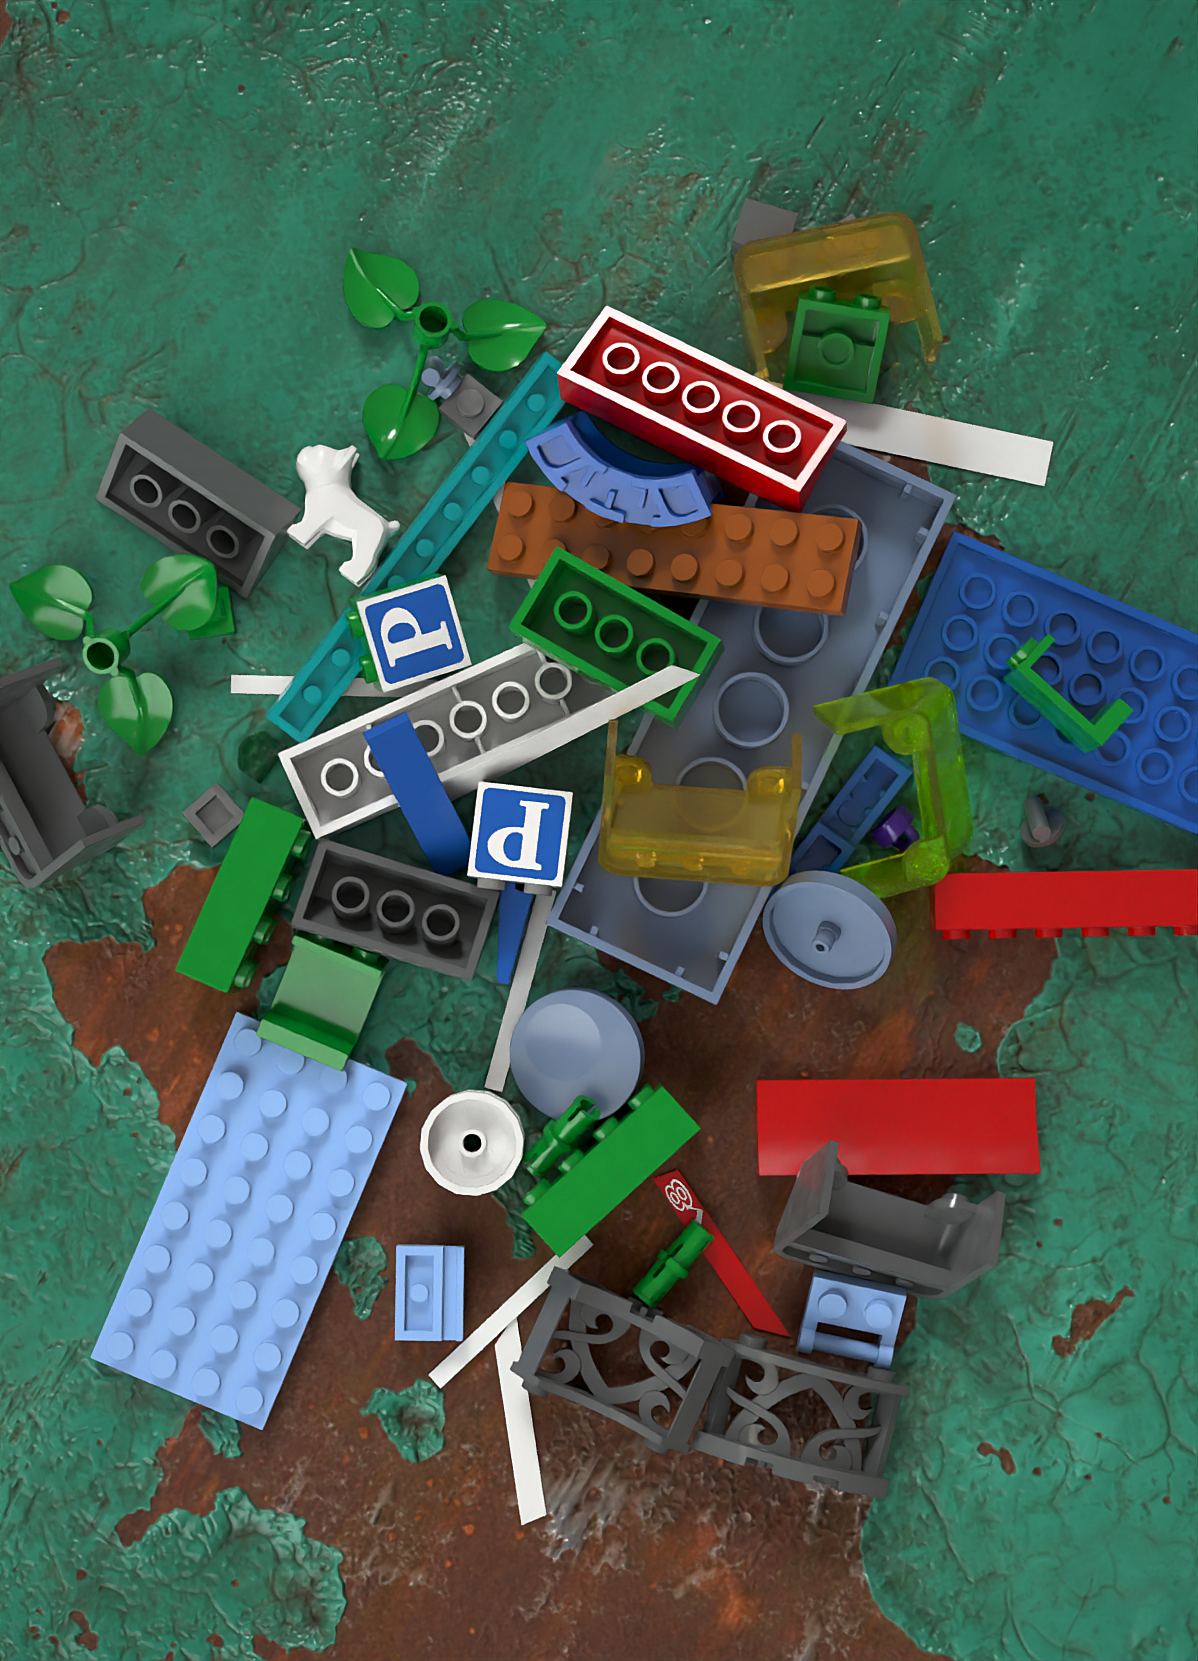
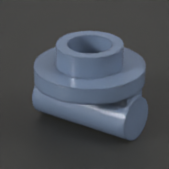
[422,356,462,401]

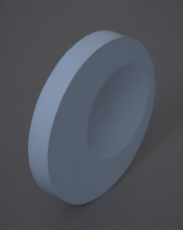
[762,870,897,989]
[510,987,645,1120]

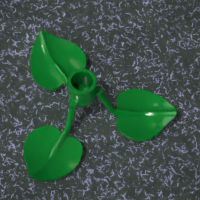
[343,248,546,461]
[9,554,218,756]

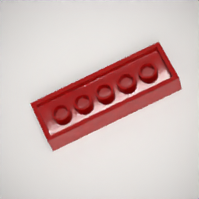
[557,306,847,513]
[755,1078,1041,1176]

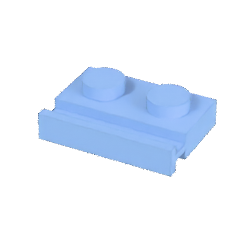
[395,1244,465,1341]

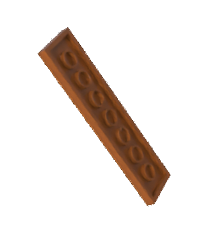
[487,482,863,616]

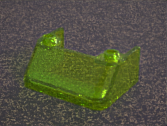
[813,677,974,899]

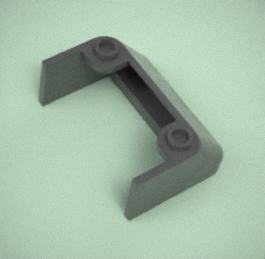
[0,657,145,888]
[773,1140,1006,1299]

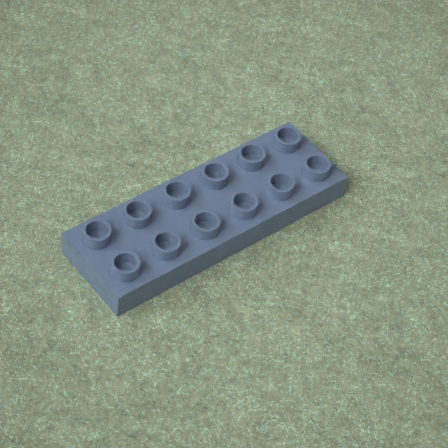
[545,441,957,1005]

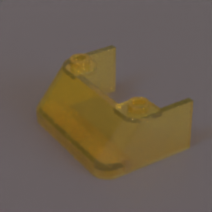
[733,212,943,383]
[598,719,802,887]

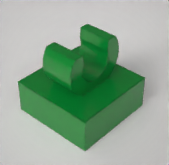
[188,586,237,641]

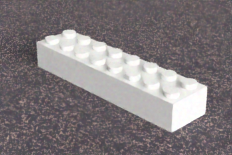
[278,643,614,841]

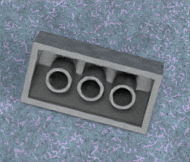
[95,408,302,599]
[291,838,500,982]

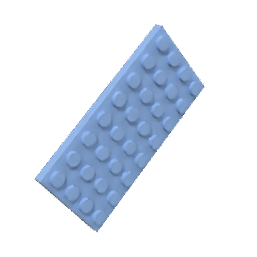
[90,1012,408,1430]

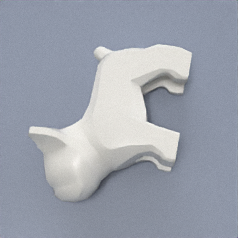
[287,445,400,587]

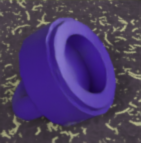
[871,804,920,851]

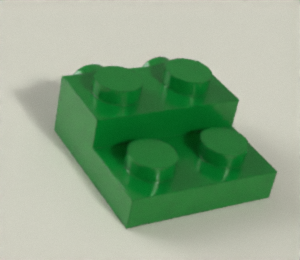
[782,285,891,404]

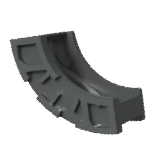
[510,1266,736,1455]
[692,1333,910,1498]

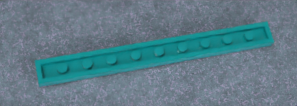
[264,352,566,743]

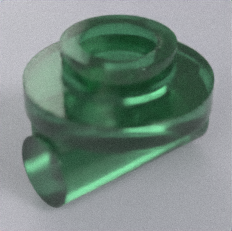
[237,731,288,784]

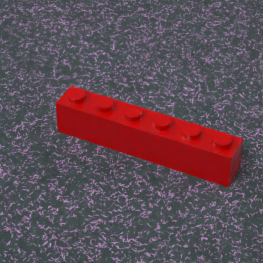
[929,869,1198,940]

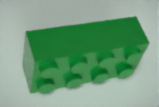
[508,546,725,730]
[175,797,315,993]
[521,1083,701,1258]

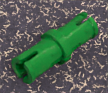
[522,1095,601,1177]
[632,1219,715,1309]

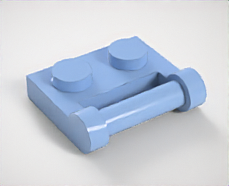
[796,1269,907,1370]

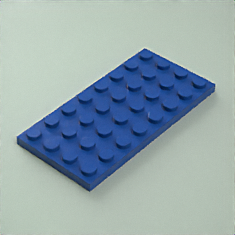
[880,531,1198,837]

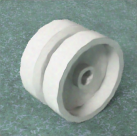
[420,1089,525,1196]

